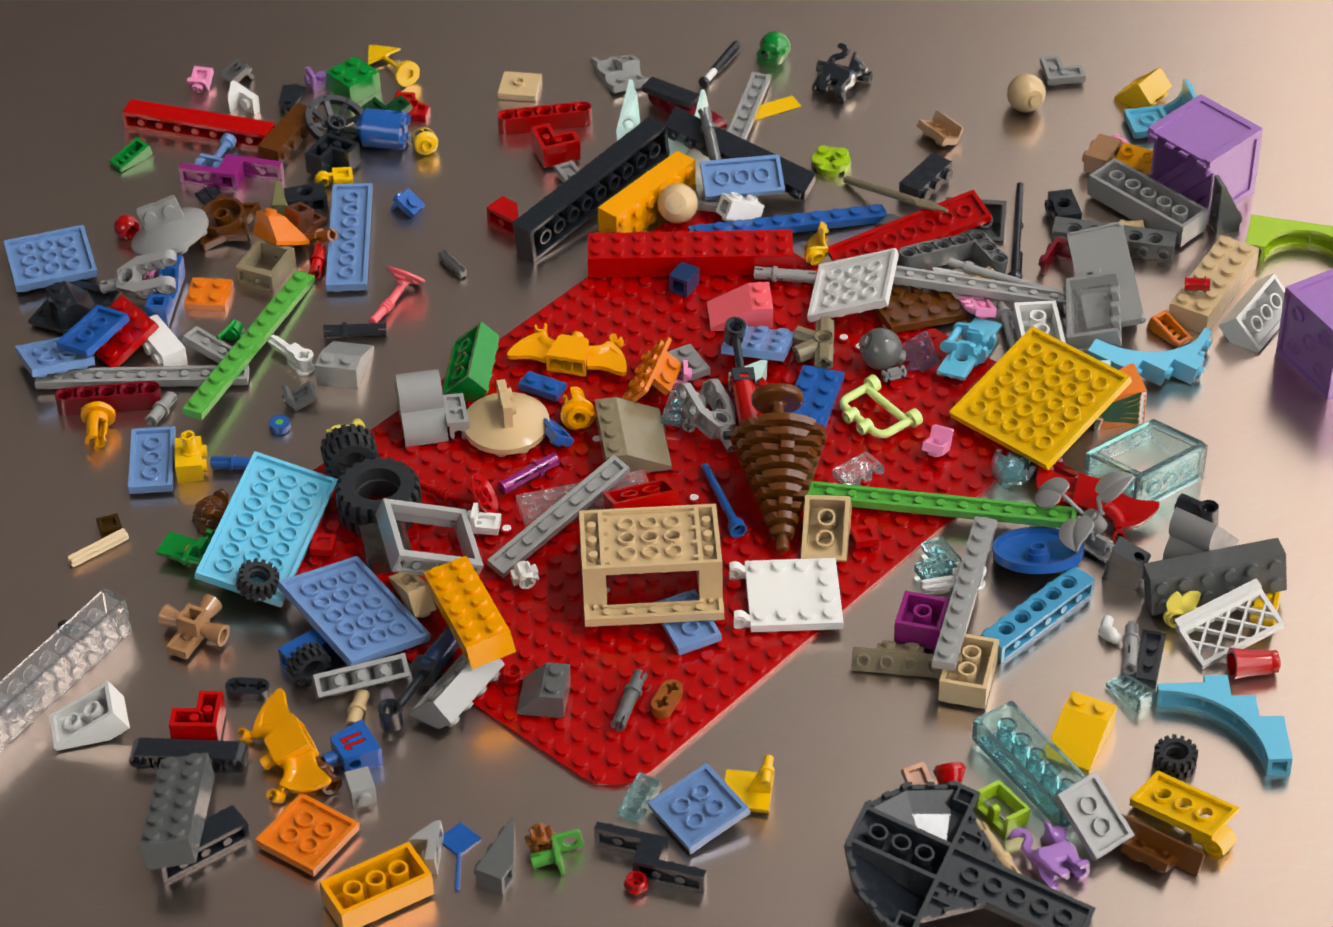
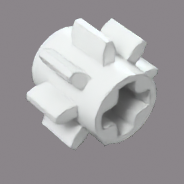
[510,561,539,589]

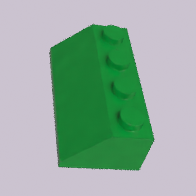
[442,321,500,402]

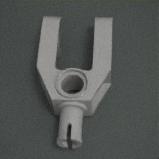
[100,249,177,301]
[676,378,736,453]

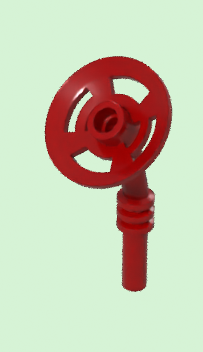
[419,473,498,513]

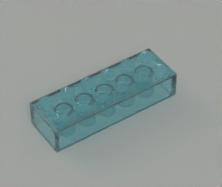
[972,701,1086,827]

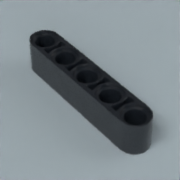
[129,738,249,774]

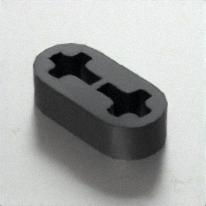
[225,677,270,702]

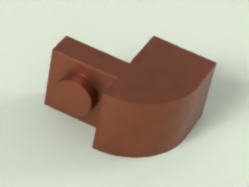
[285,201,327,234]

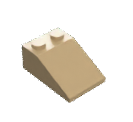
[801,495,852,562]

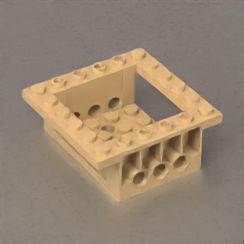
[579,504,724,627]

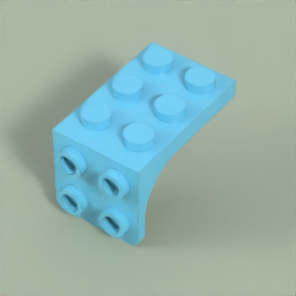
[1123,79,1197,139]

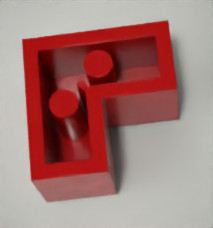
[531,123,581,168]
[168,691,226,741]

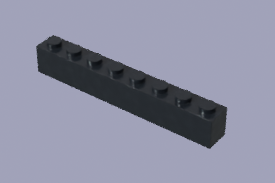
[665,107,816,201]

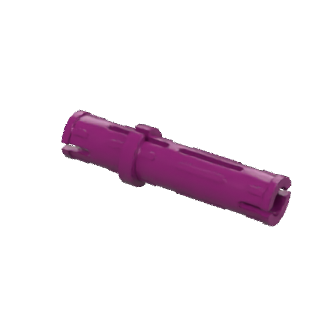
[498,452,560,494]

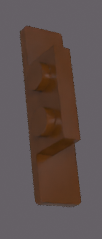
[1121,814,1205,876]

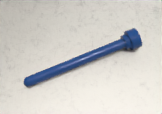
[701,463,747,538]

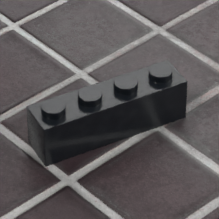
[153,805,250,884]

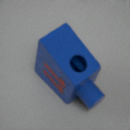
[321,720,383,773]

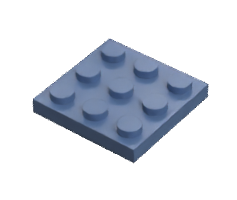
[721,324,794,362]
[15,337,95,378]
[648,763,750,854]

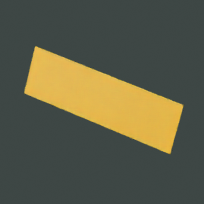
[731,95,801,121]

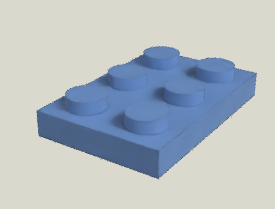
[654,589,722,655]

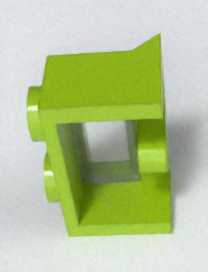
[973,780,1031,840]

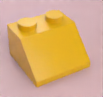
[1114,67,1172,108]

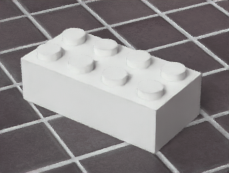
[1013,300,1066,343]

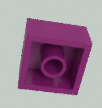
[894,590,950,650]

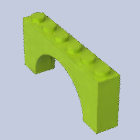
[1245,214,1333,263]

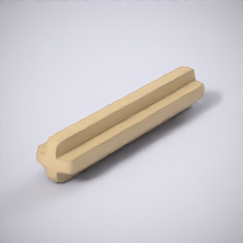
[67,528,129,567]

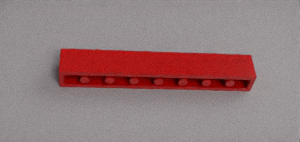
[122,99,275,150]

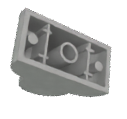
[394,369,449,447]
[1163,507,1239,560]

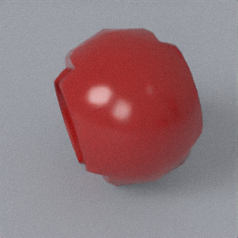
[114,215,139,240]

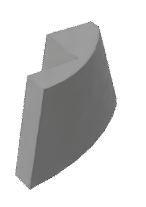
[591,55,648,93]

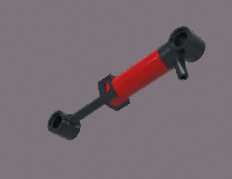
[723,317,759,440]

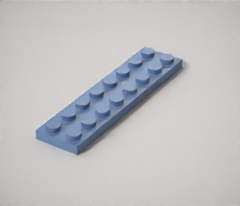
[325,183,373,292]

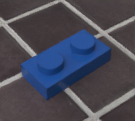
[518,371,566,402]

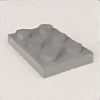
[1054,771,1135,861]

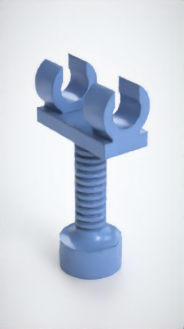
[194,133,237,168]

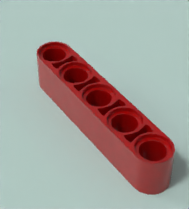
[497,101,592,135]

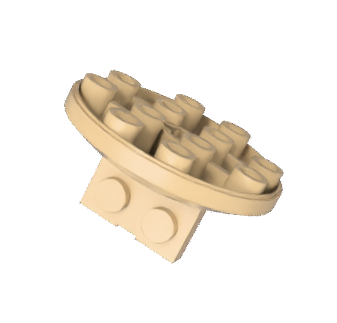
[465,379,549,457]

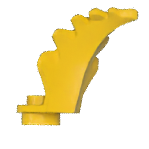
[804,221,829,265]

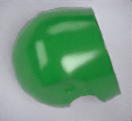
[757,31,791,66]

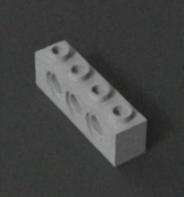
[311,653,411,701]

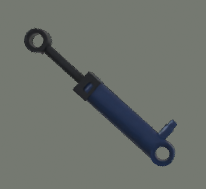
[378,625,459,732]

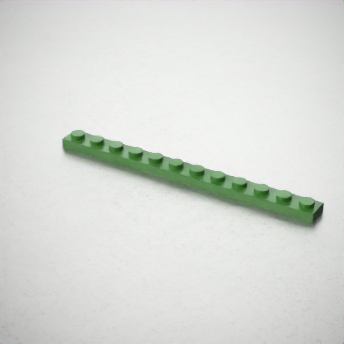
[182,271,315,420]
[807,481,1077,528]

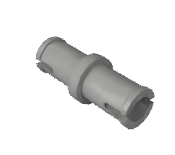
[145,391,177,427]

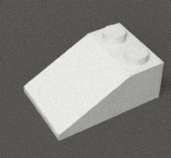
[49,681,130,751]

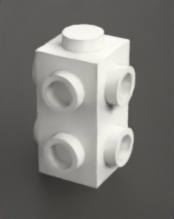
[716,192,764,222]

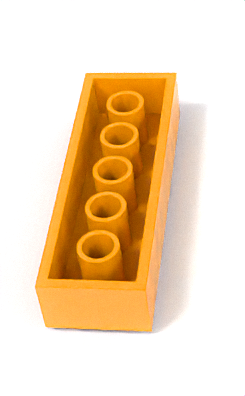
[598,151,696,233]
[424,556,516,669]

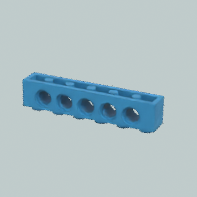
[981,566,1095,664]

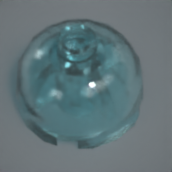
[991,449,1036,489]

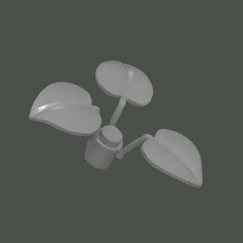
[1035,472,1134,553]

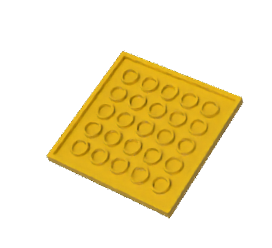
[949,326,1132,470]

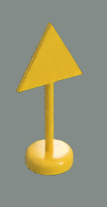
[368,45,420,87]

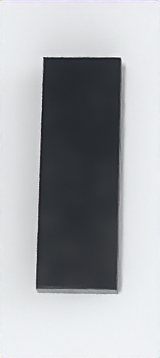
[642,76,700,109]
[1133,629,1166,688]

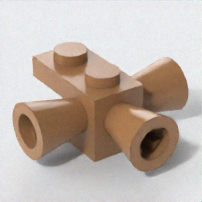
[158,594,230,660]

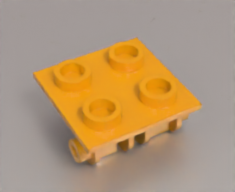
[1116,142,1153,175]

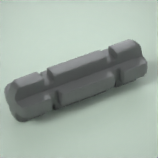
[438,250,467,279]

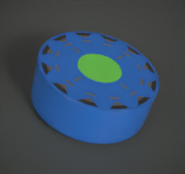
[269,415,291,435]

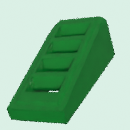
[108,137,153,172]

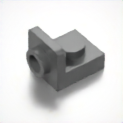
[220,58,255,84]

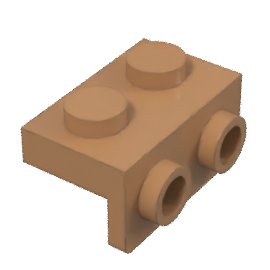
[916,110,964,147]

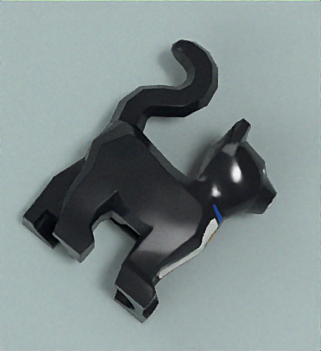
[812,43,868,103]

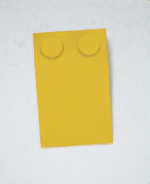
[1044,691,1117,773]

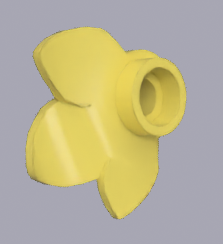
[1163,591,1201,628]

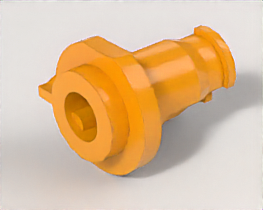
[560,387,596,430]
[80,401,116,449]

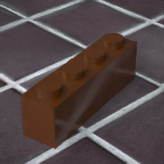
[258,103,319,163]

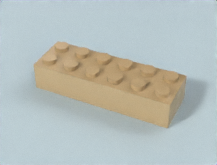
[1169,235,1259,334]

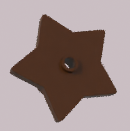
[201,194,261,251]

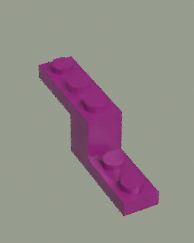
[179,154,284,191]

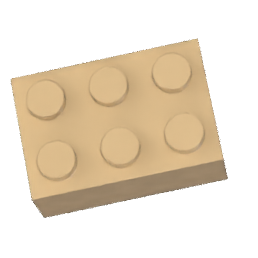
[938,634,999,709]

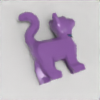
[1010,821,1090,890]

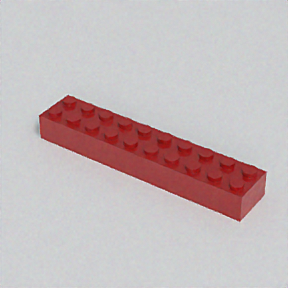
[587,229,794,278]

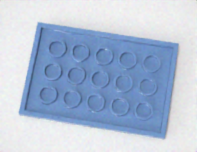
[278,556,431,666]

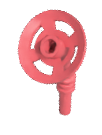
[369,266,425,324]

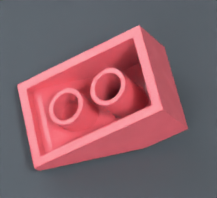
[707,282,773,332]

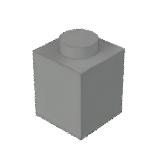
[345,766,377,809]

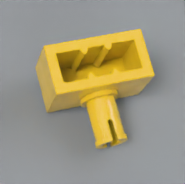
[175,430,208,483]

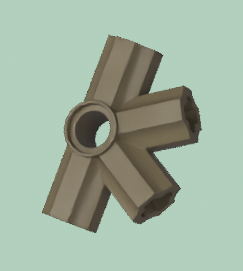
[792,316,835,369]

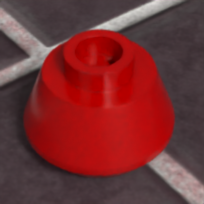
[933,762,966,784]

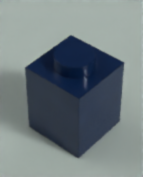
[669,262,699,297]

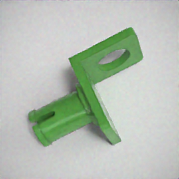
[530,829,584,875]

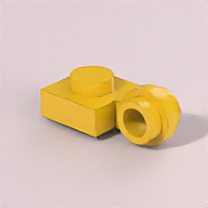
[315,167,353,187]

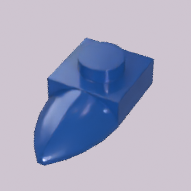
[544,417,574,447]

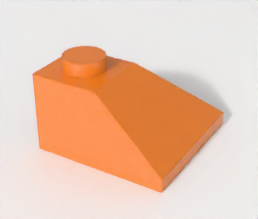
[253,208,310,245]

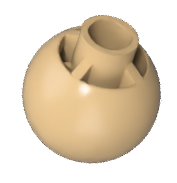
[1007,74,1046,113]
[658,183,698,224]

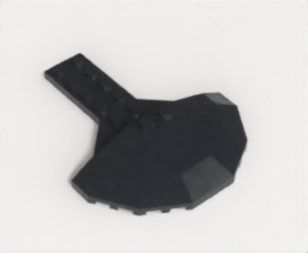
[844,781,1096,927]

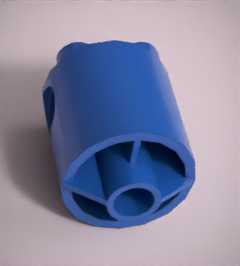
[356,108,411,150]

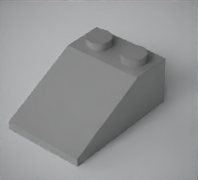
[315,341,374,389]

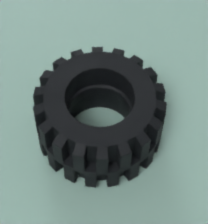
[320,424,379,479]

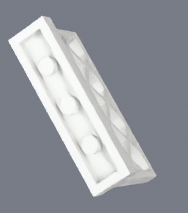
[1174,578,1285,669]

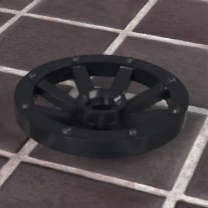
[304,94,364,145]

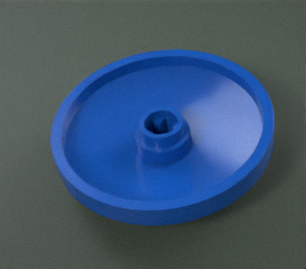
[992,527,1084,574]

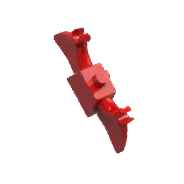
[1036,466,1160,544]

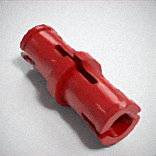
[308,243,326,280]

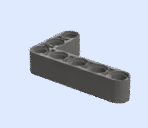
[897,229,1008,274]

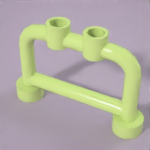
[839,374,923,438]

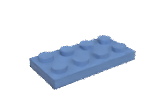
[700,154,785,200]
[128,426,176,494]

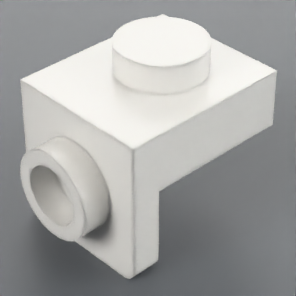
[467,503,502,535]

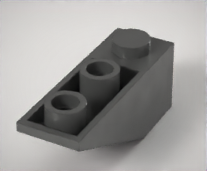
[474,818,516,896]

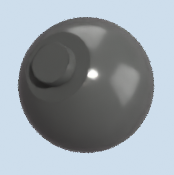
[859,328,906,370]

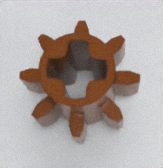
[524,823,555,853]

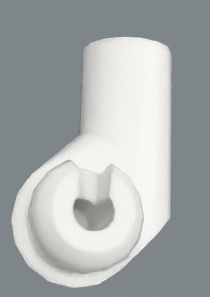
[1099,615,1122,644]

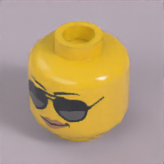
[411,127,438,156]

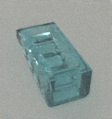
[1106,673,1157,714]
[617,772,662,823]

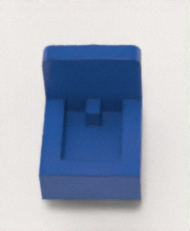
[390,188,426,219]

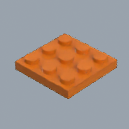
[255,793,360,877]

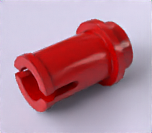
[1184,276,1211,293]

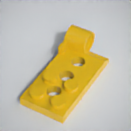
[1129,770,1240,859]

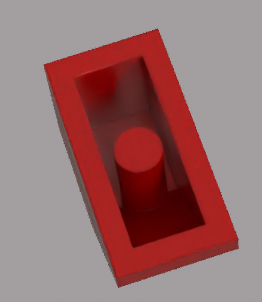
[486,195,519,237]

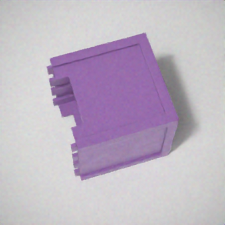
[1147,94,1263,223]
[1276,269,1333,401]

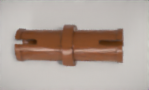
[304,228,338,245]

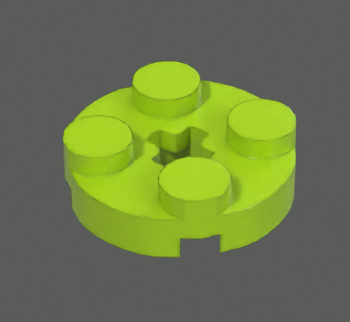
[811,145,851,177]

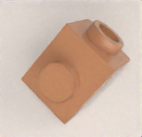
[900,761,938,785]

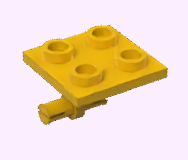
[724,755,774,813]

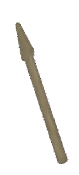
[843,176,948,213]

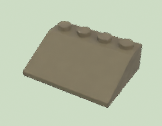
[595,397,672,475]

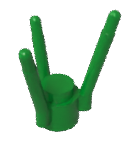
[216,319,244,341]

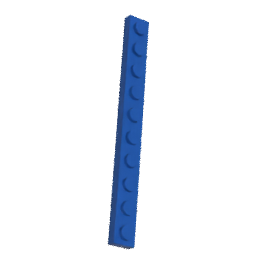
[688,204,888,233]

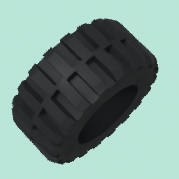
[335,457,422,539]

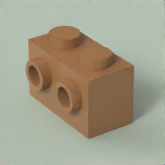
[1082,133,1121,173]

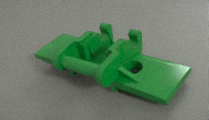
[156,528,214,568]

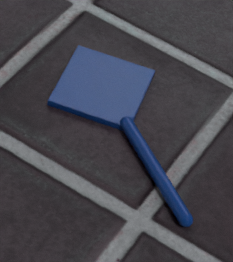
[443,822,482,891]

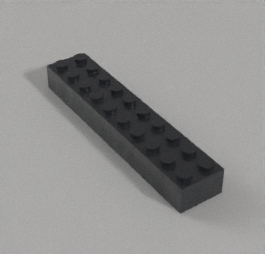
[512,116,670,262]

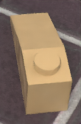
[389,573,436,618]

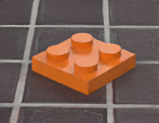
[184,277,234,312]

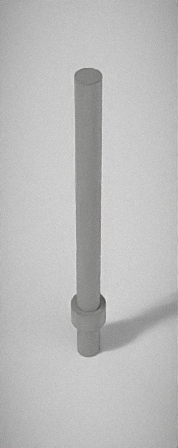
[948,258,1057,290]

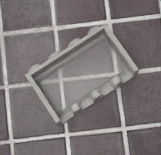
[1063,271,1122,349]

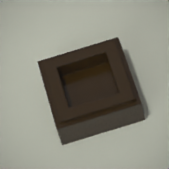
[96,513,122,538]

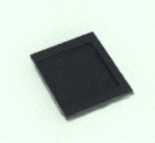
[28,280,120,333]

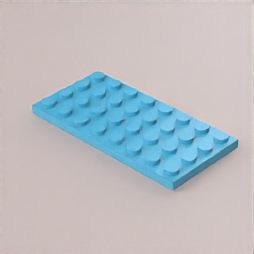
[194,451,338,607]

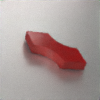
[394,91,430,122]

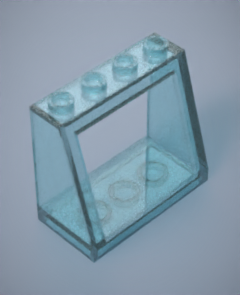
[1085,419,1208,502]

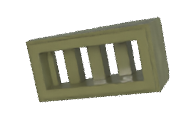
[271,180,288,216]

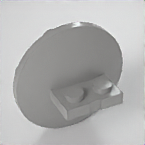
[131,195,209,256]

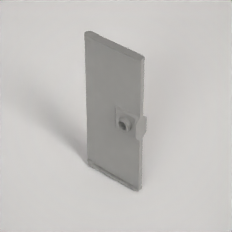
[1067,221,1146,332]

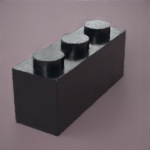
[899,153,953,206]

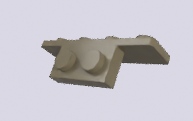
[851,640,943,678]

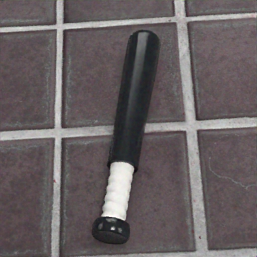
[698,41,742,88]

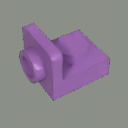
[304,66,327,92]

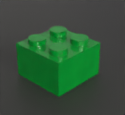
[326,56,381,103]

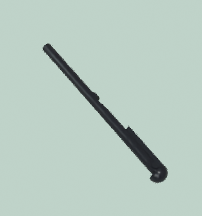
[1007,182,1024,279]

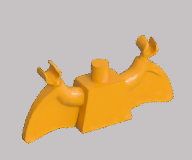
[507,323,627,377]
[237,688,331,804]

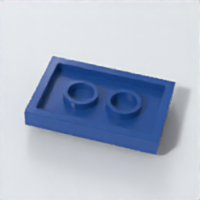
[56,305,130,358]

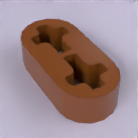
[651,679,683,719]

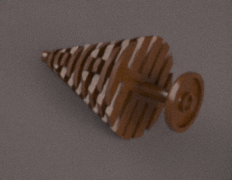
[730,383,827,553]

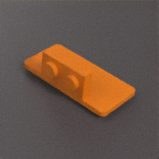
[622,337,683,402]

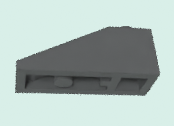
[1209,175,1242,235]

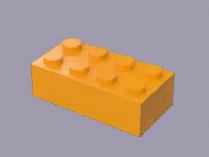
[319,842,434,927]

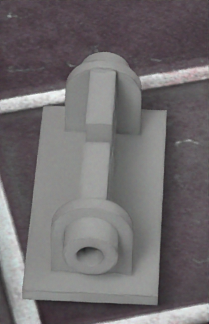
[1083,530,1115,562]

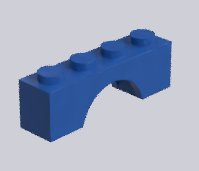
[145,255,186,327]

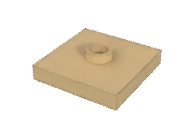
[497,71,542,102]

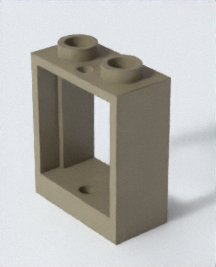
[235,239,296,293]

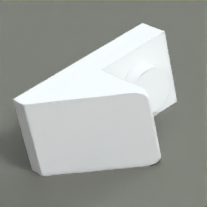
[228,81,260,115]

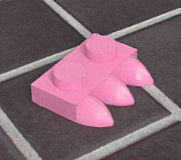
[957,295,997,320]

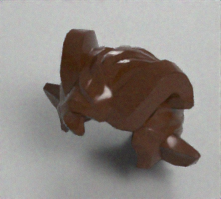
[192,489,230,535]

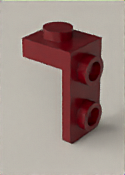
[1038,236,1073,275]

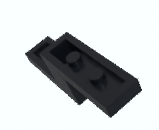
[594,821,707,894]

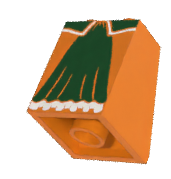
[1091,363,1147,431]

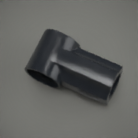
[1174,493,1219,525]

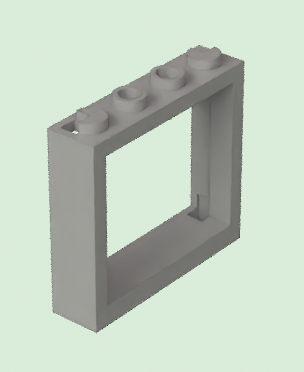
[375,498,483,576]

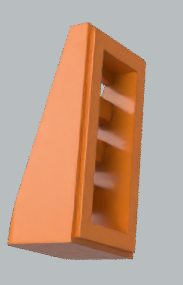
[1147,310,1193,348]

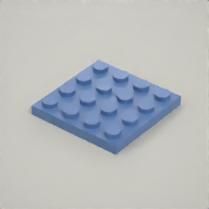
[4,225,98,293]

